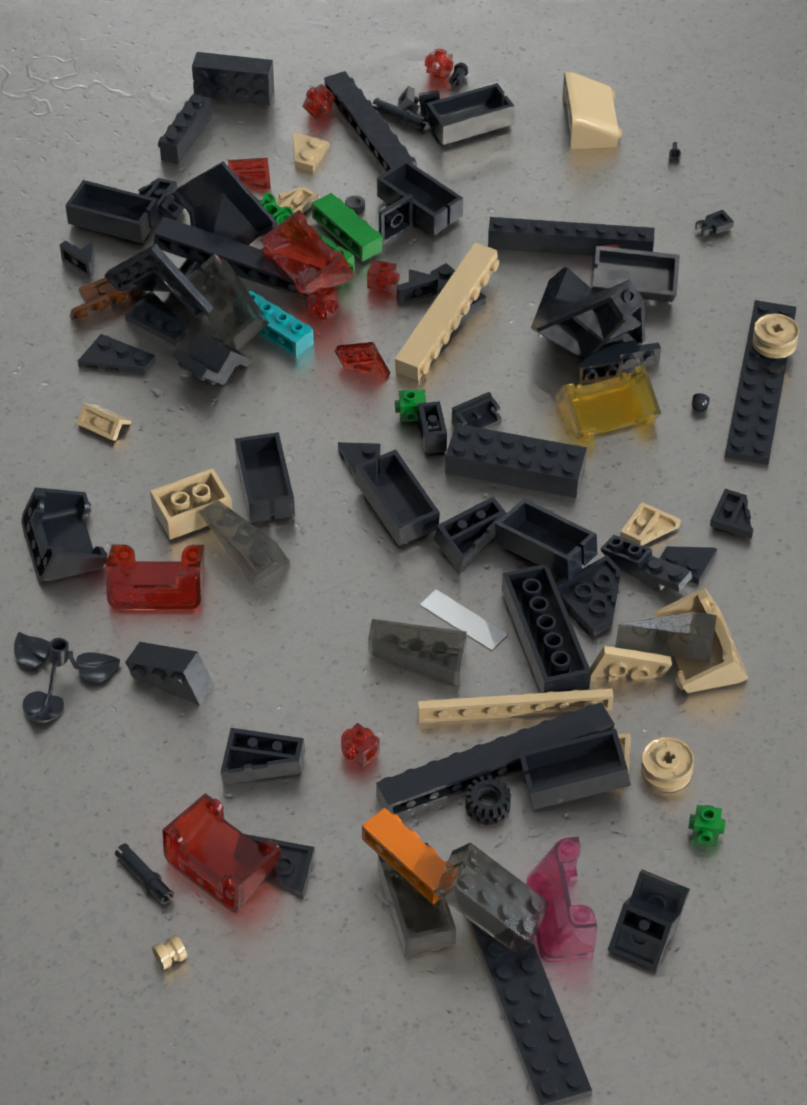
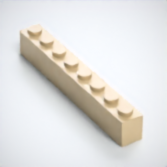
[395,242,499,381]

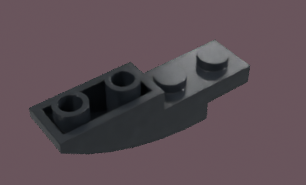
[578,340,661,383]
[601,535,692,592]

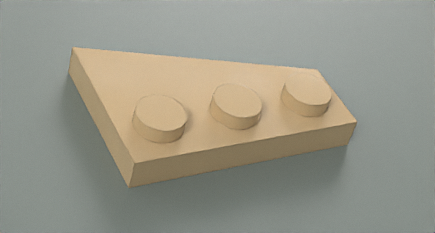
[590,646,672,682]

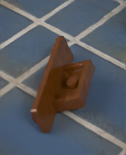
[70,277,145,320]

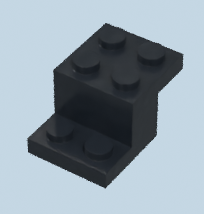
[172,331,252,385]
[608,869,691,971]

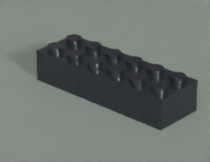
[445,423,587,498]
[502,564,591,693]

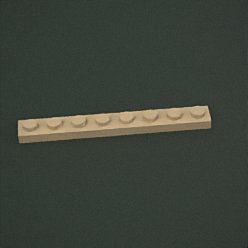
[418,688,613,723]

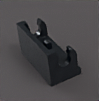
[451,392,502,429]

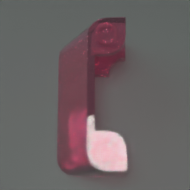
[527,836,597,963]

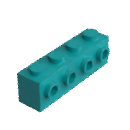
[233,290,314,358]

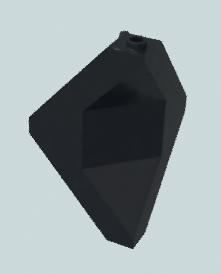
[531,267,645,360]

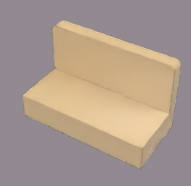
[76,403,131,440]

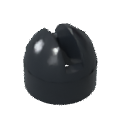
[691,393,710,412]

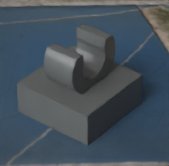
[398,86,420,112]

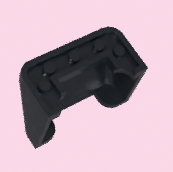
[21,487,108,582]

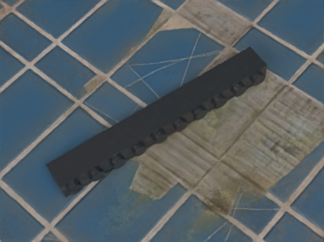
[376,702,615,816]

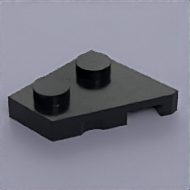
[710,489,754,539]

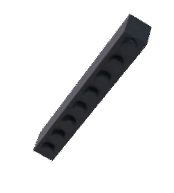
[324,71,417,172]
[153,217,321,301]
[488,217,655,256]

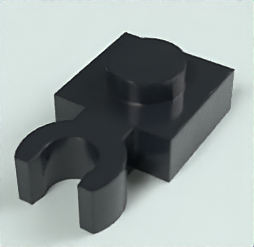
[695,210,734,236]

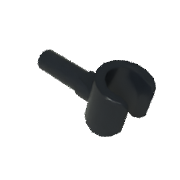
[668,142,681,162]

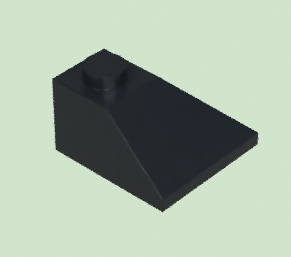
[379,194,413,244]

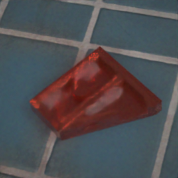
[228,157,271,189]
[334,342,391,379]

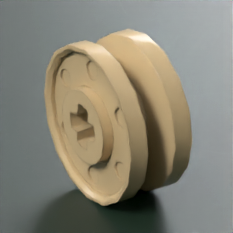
[752,313,799,359]
[641,737,694,792]

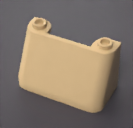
[562,72,622,149]
[654,587,748,693]

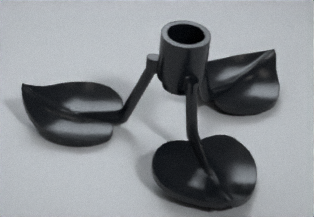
[14,632,120,723]

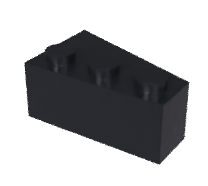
[434,496,506,574]
[125,642,214,705]
[220,728,306,785]

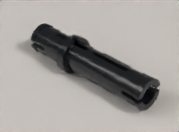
[372,98,427,130]
[115,843,174,904]

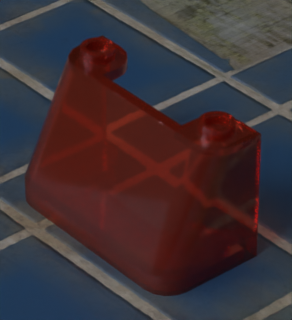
[260,210,355,296]
[105,544,205,610]
[162,793,281,913]

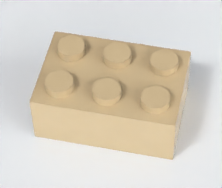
[150,468,233,540]

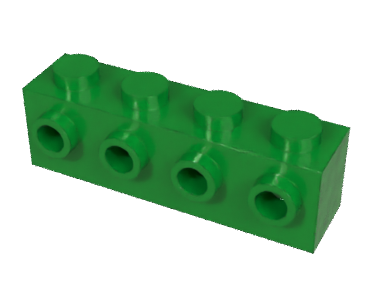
[312,193,383,262]

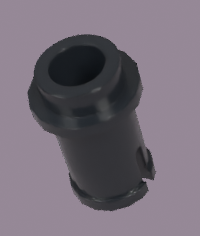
[449,62,468,87]

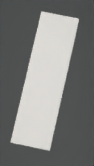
[420,589,508,650]

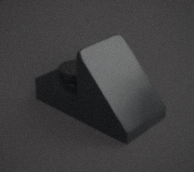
[59,240,94,279]
[396,269,438,306]

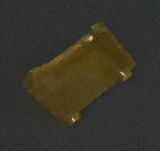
[556,365,661,442]

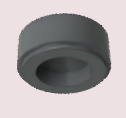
[345,196,365,214]

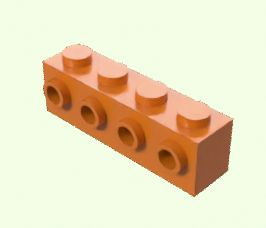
[362,807,456,904]

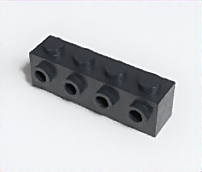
[158,94,212,164]

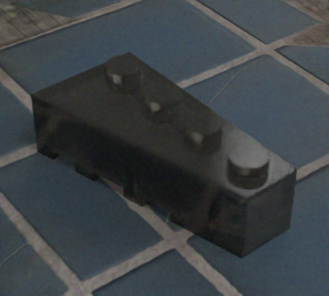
[368,619,467,687]

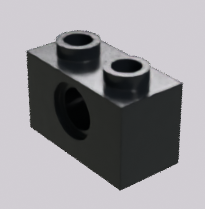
[418,401,447,454]

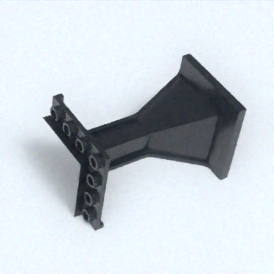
[104,161,278,319]

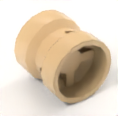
[152,935,187,970]

